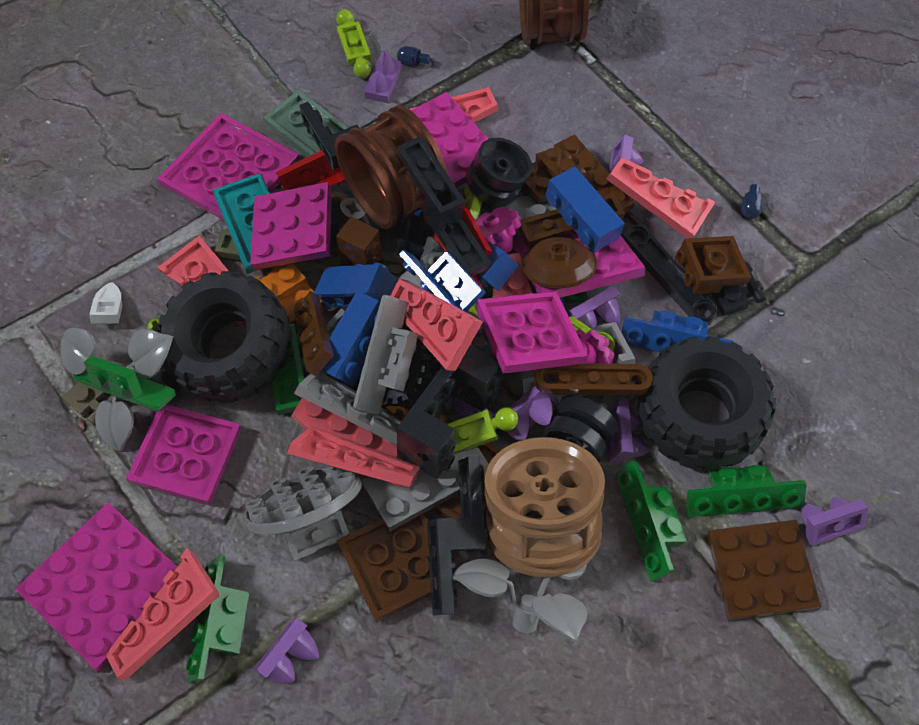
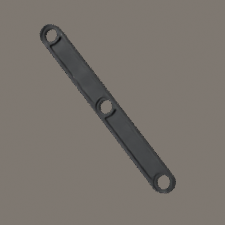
[621,211,717,325]

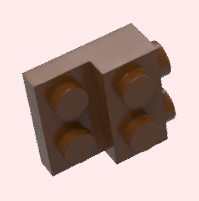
[523,147,586,204]
[676,236,751,294]

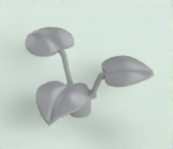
[61,328,173,451]
[452,559,588,643]

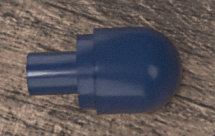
[397,46,430,67]
[741,184,763,219]

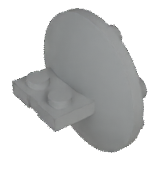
[244,467,362,561]

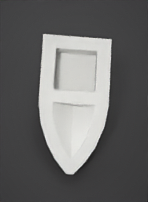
[89,282,122,324]

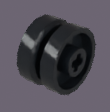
[466,138,532,206]
[542,395,618,463]

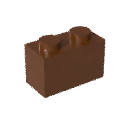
[336,217,384,266]

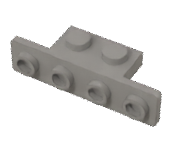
[353,295,418,414]

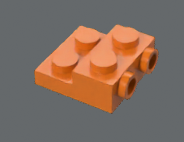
[255,263,324,325]

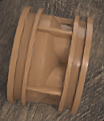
[485,437,605,577]

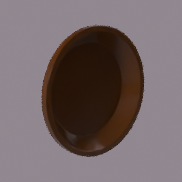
[522,237,597,288]

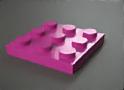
[250,182,332,270]
[475,292,588,374]
[126,405,242,506]

